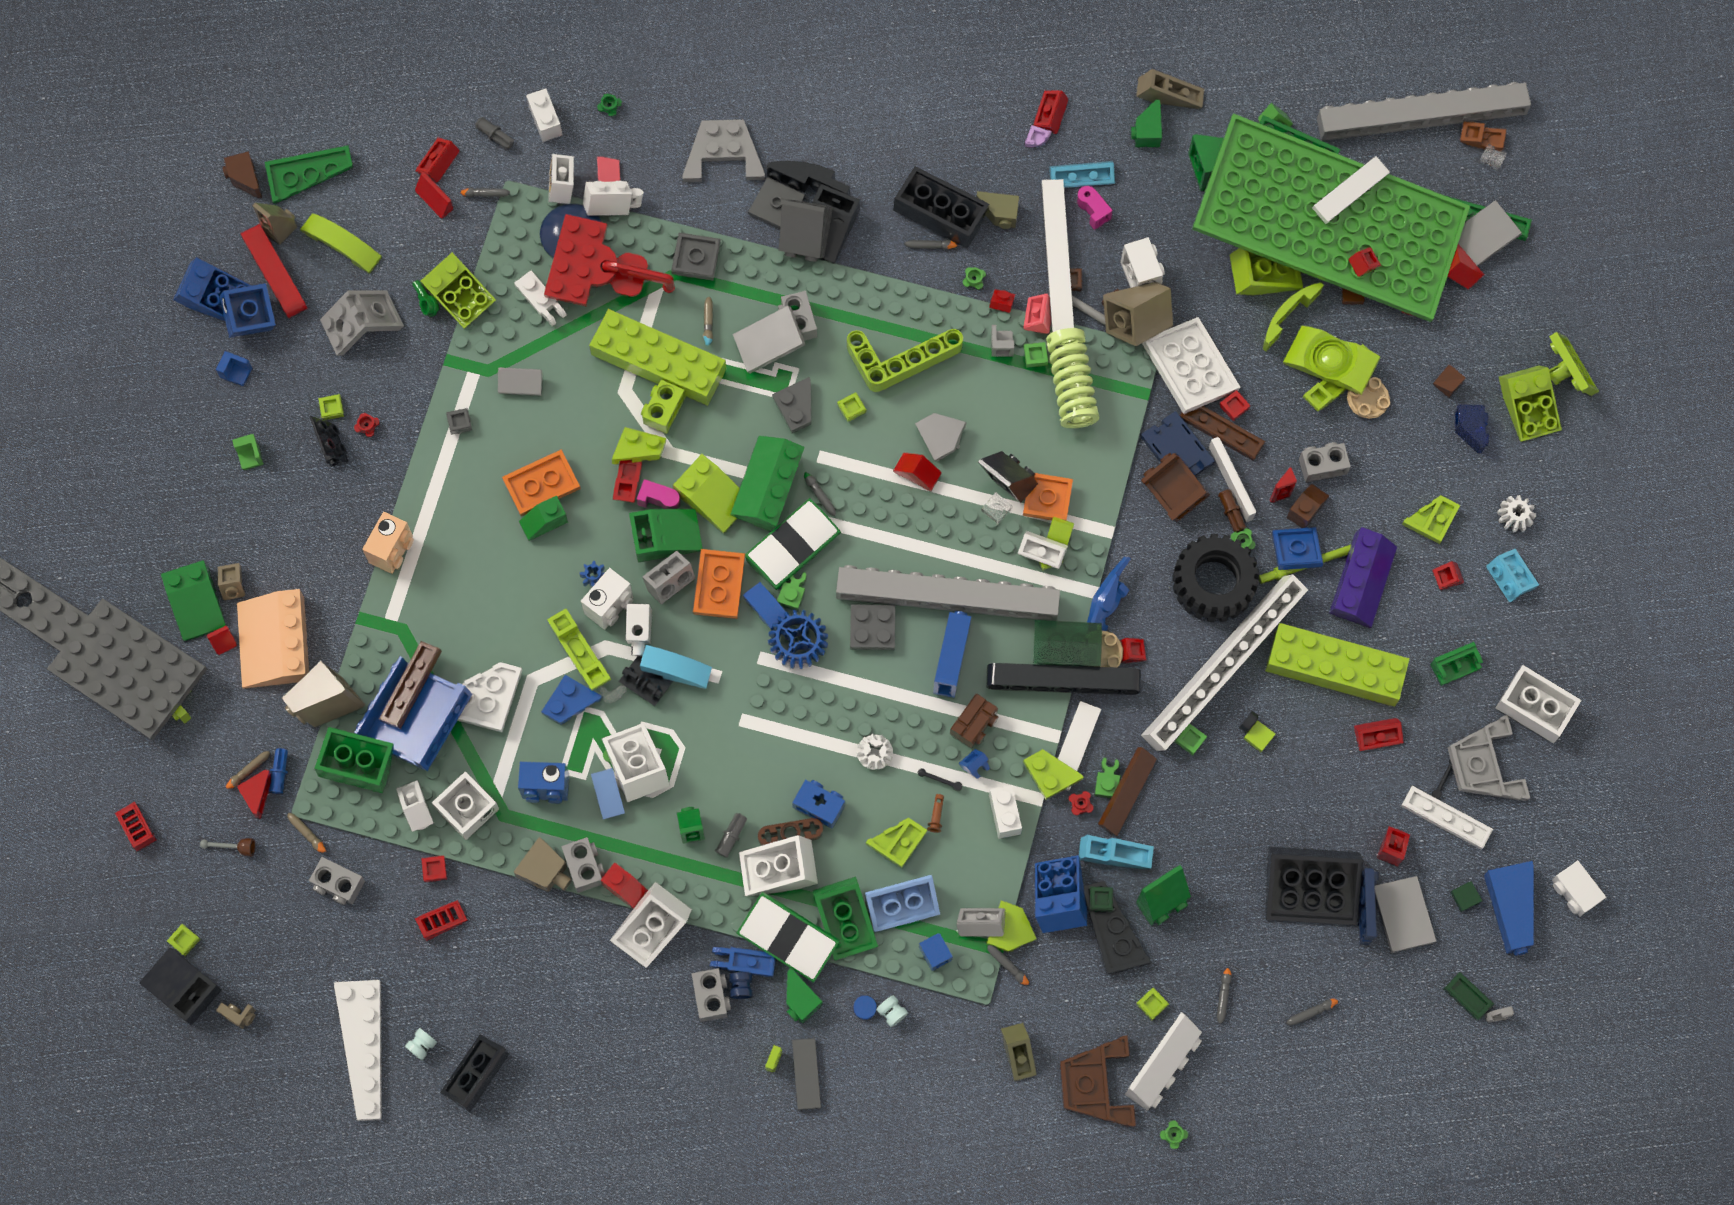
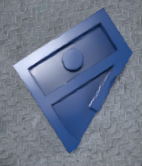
[541,675,602,725]

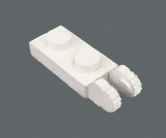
[514,271,567,326]

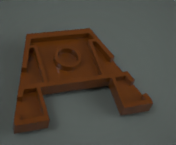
[1060,1035,1136,1127]

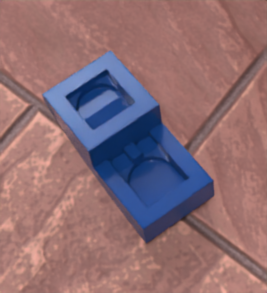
[743,582,786,630]

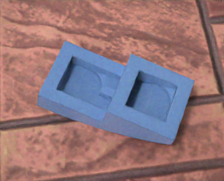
[591,768,625,819]

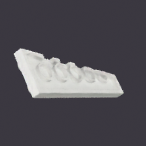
[334,980,382,1121]

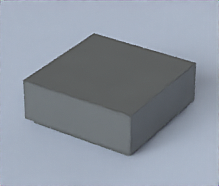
[446,408,472,435]

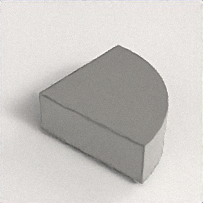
[1485,1006,1514,1023]

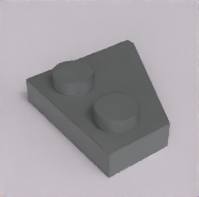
[772,377,811,433]

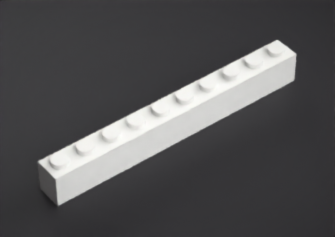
[1141,574,1308,751]

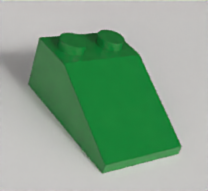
[161,560,226,642]
[1136,865,1191,926]
[812,876,878,961]

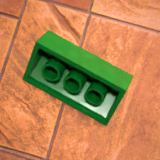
[730,436,805,532]

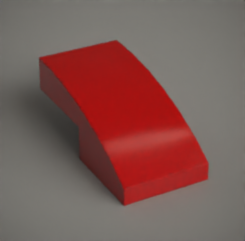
[613,460,643,503]

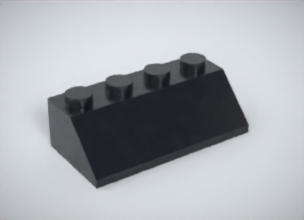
[893,166,990,249]

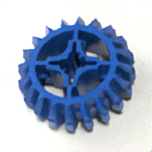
[768,610,828,669]

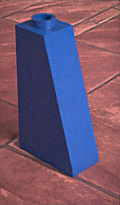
[933,611,971,698]
[1484,861,1534,956]

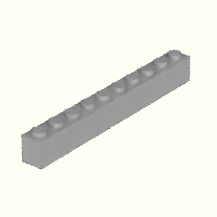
[1317,82,1531,141]
[836,565,1060,622]

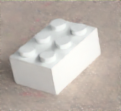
[1496,665,1581,743]

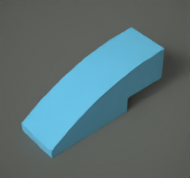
[640,645,712,689]
[1079,835,1154,869]

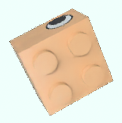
[362,511,414,574]

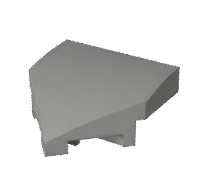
[915,413,967,462]

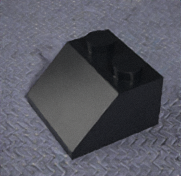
[978,451,1038,503]

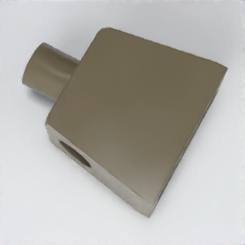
[514,837,572,892]

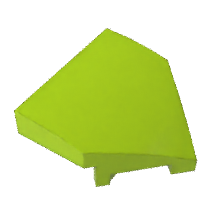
[986,901,1037,952]

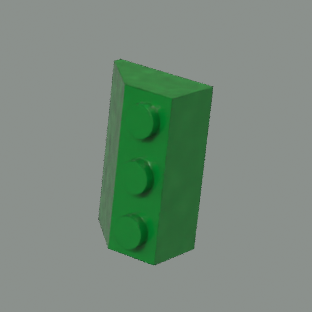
[314,727,394,793]

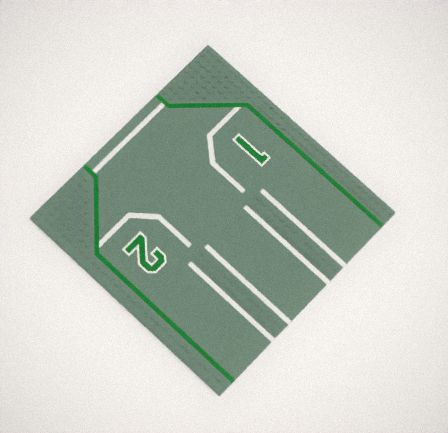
[292,181,1157,1005]

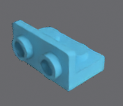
[1486,549,1539,602]

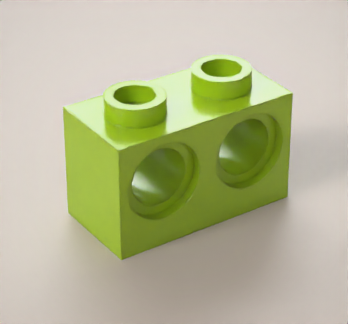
[641,379,686,434]

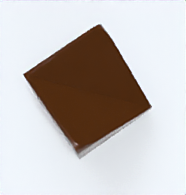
[1433,365,1466,398]

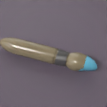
[703,297,713,346]

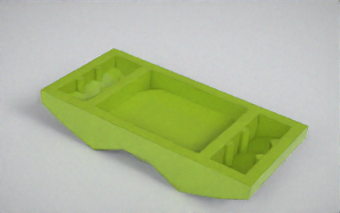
[1283,326,1380,395]

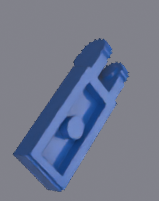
[710,947,776,978]

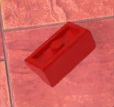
[1033,91,1068,134]
[415,138,459,183]
[415,172,453,218]
[1270,467,1297,503]
[1354,718,1404,751]

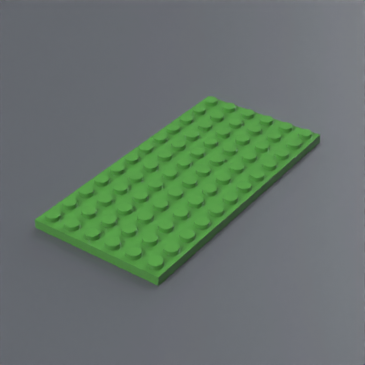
[1192,113,1470,322]

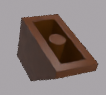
[222,151,262,198]
[1287,484,1329,528]

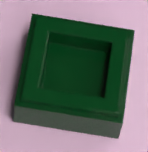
[1450,881,1482,912]
[1089,887,1113,911]

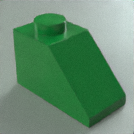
[1131,100,1162,147]
[519,495,568,541]
[677,807,705,844]
[786,968,823,1024]

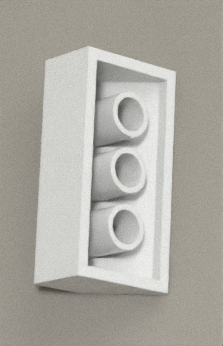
[1125,1012,1202,1111]

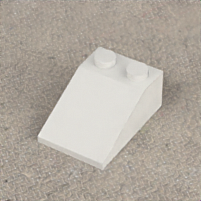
[602,723,670,802]
[739,835,818,897]
[610,882,692,968]

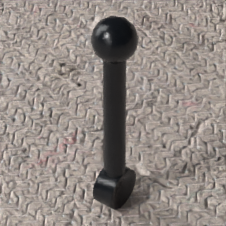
[1431,759,1453,799]
[917,768,962,791]

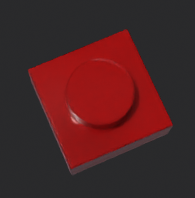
[989,289,1015,313]
[1219,390,1250,421]
[421,855,447,882]

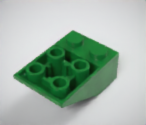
[629,509,703,563]

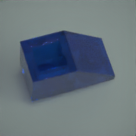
[1455,404,1489,453]

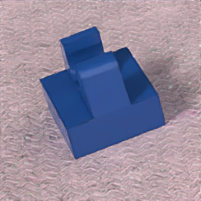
[959,749,990,779]

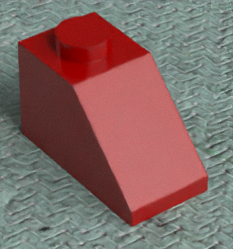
[600,862,648,909]

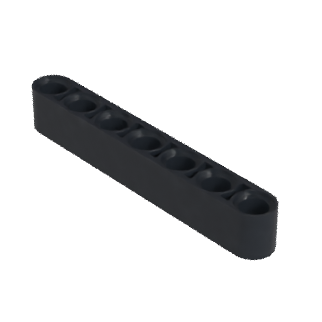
[986,663,1141,695]

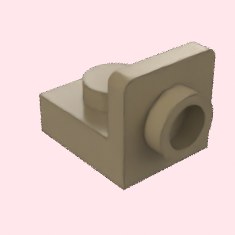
[218,563,245,600]
[216,1003,256,1030]

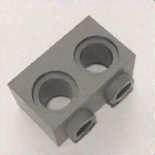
[778,291,817,341]
[1299,442,1351,483]
[643,551,696,604]
[561,837,605,893]
[309,857,365,905]
[692,968,731,1022]

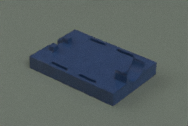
[1140,411,1215,476]
[1358,868,1379,945]

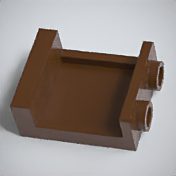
[1141,453,1210,523]

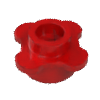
[354,413,380,437]
[1069,791,1093,815]

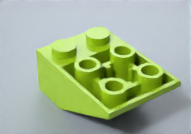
[420,252,496,329]
[1499,365,1562,442]

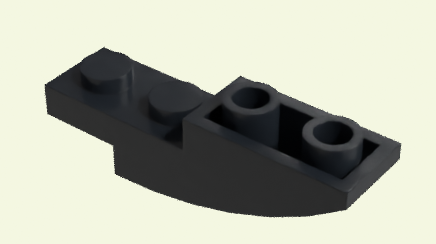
[767,161,850,195]

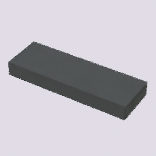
[792,1038,821,1111]

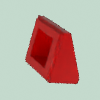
[1349,247,1381,276]
[1433,561,1464,590]
[207,626,237,655]
[1120,638,1146,663]

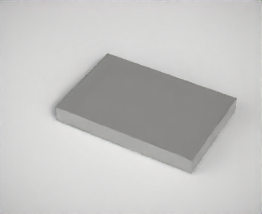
[1458,200,1522,266]
[733,306,805,374]
[1375,876,1436,953]

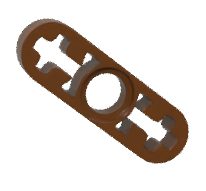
[758,818,823,846]

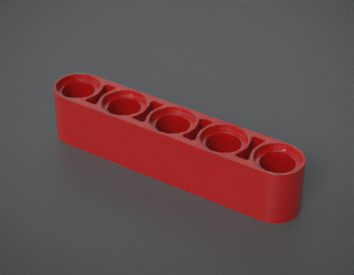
[240,224,308,319]

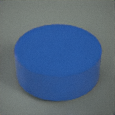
[853,996,876,1020]

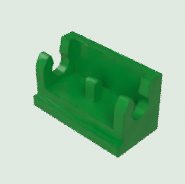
[1430,642,1483,686]

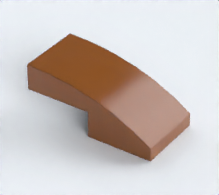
[1460,122,1507,152]

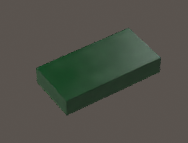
[1443,972,1494,1021]

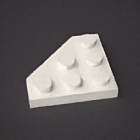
[458,662,522,732]

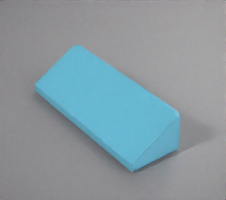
[1049,161,1115,188]

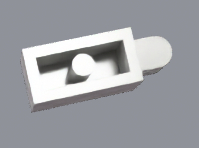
[583,181,643,216]

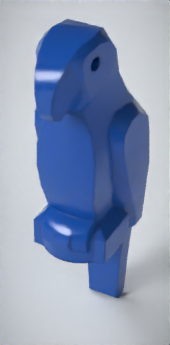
[1087,557,1131,632]

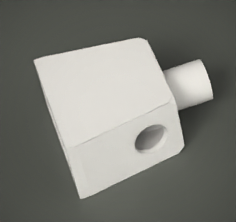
[626,604,652,656]

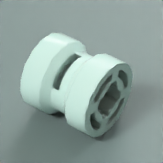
[876,995,908,1027]
[405,1028,437,1061]

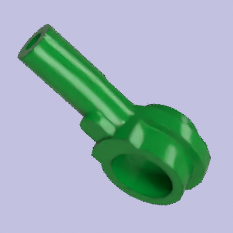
[412,280,439,317]

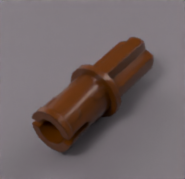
[1218,489,1246,533]

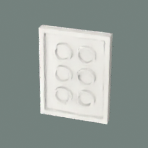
[1142,317,1240,414]

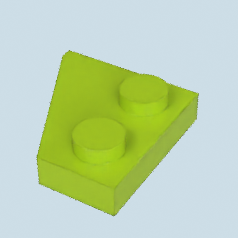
[612,427,666,465]
[1402,495,1460,544]
[1023,749,1084,800]
[866,817,927,868]

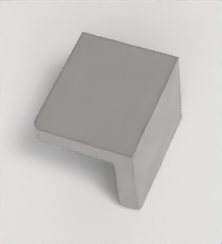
[991,325,1014,356]

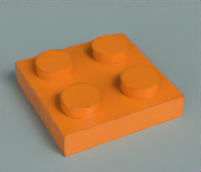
[1023,473,1073,520]

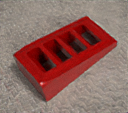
[115,802,157,851]
[415,900,468,941]

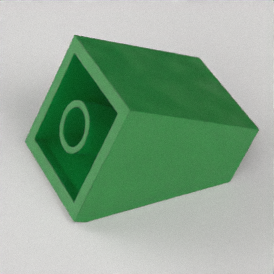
[1188,134,1223,191]

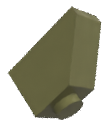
[976,191,1019,229]
[1001,1023,1037,1081]

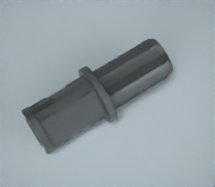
[475,117,514,149]
[715,813,747,858]

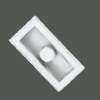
[1018,531,1068,569]

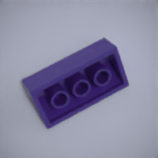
[1329,527,1397,628]

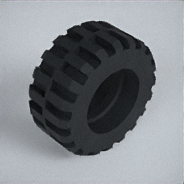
[1172,534,1260,622]

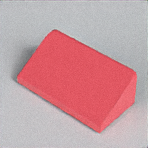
[597,157,620,182]
[1024,294,1051,334]

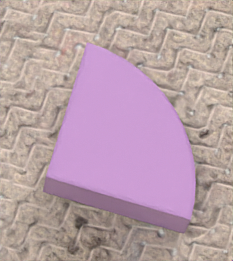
[1025,125,1052,147]

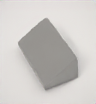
[498,368,543,396]
[957,908,1006,936]

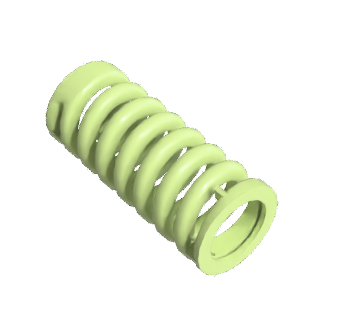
[1046,328,1099,428]

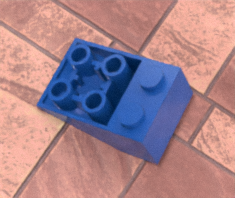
[173,257,252,321]
[1035,855,1087,933]

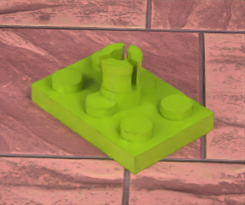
[1549,332,1599,396]

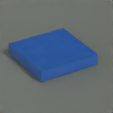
[1272,527,1323,570]

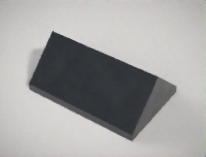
[440,1035,509,1112]

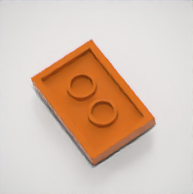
[502,449,581,517]
[693,549,745,619]

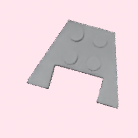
[683,119,765,182]
[1448,715,1530,801]

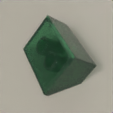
[1033,620,1102,667]

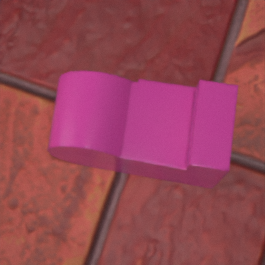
[1077,186,1113,230]
[637,479,680,509]

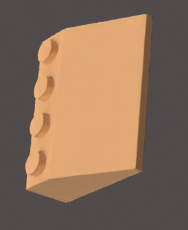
[237,589,309,689]

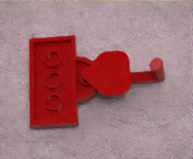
[544,214,675,306]

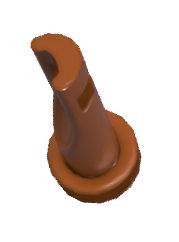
[927,794,944,833]

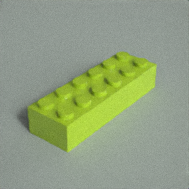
[589,309,727,406]
[1265,623,1409,707]

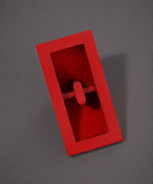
[1447,244,1484,289]
[893,453,942,492]
[237,770,271,819]
[1377,826,1410,867]

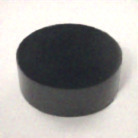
[1239,710,1259,732]

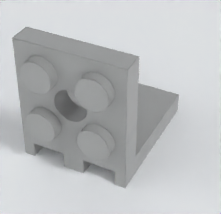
[320,290,404,356]

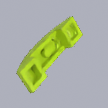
[300,213,382,274]
[1263,282,1324,352]
[1303,344,1369,411]
[547,608,611,691]

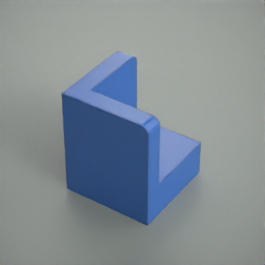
[216,351,252,386]
[919,933,953,971]

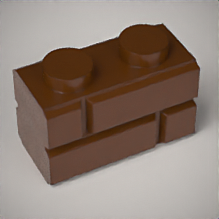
[950,694,999,748]

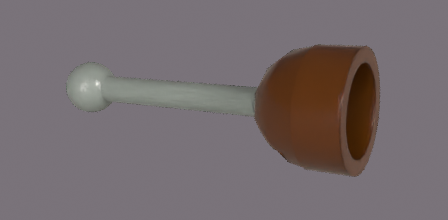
[200,838,255,857]

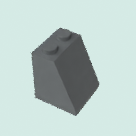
[779,199,833,262]

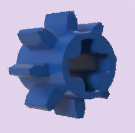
[580,561,605,587]

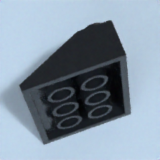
[1266,847,1363,925]

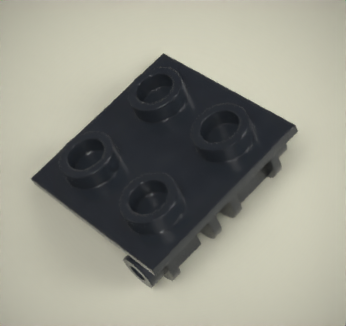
[310,416,349,467]
[618,656,673,706]

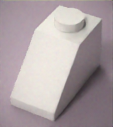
[397,780,433,832]

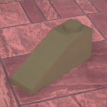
[1136,69,1204,109]
[252,203,297,245]

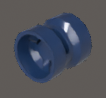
[730,972,753,999]

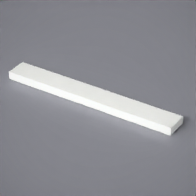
[1042,179,1074,332]

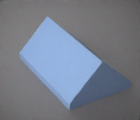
[865,875,940,932]

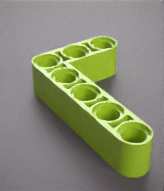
[847,329,963,392]

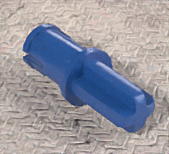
[269,748,288,794]

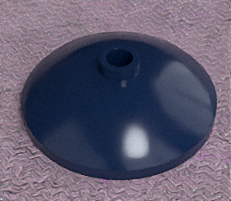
[540,204,601,258]

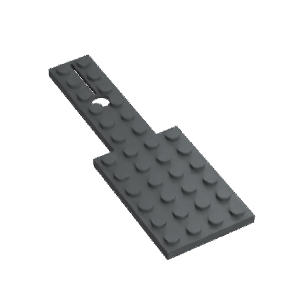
[0,557,207,741]

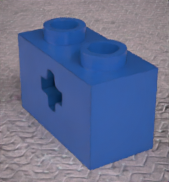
[792,779,845,829]

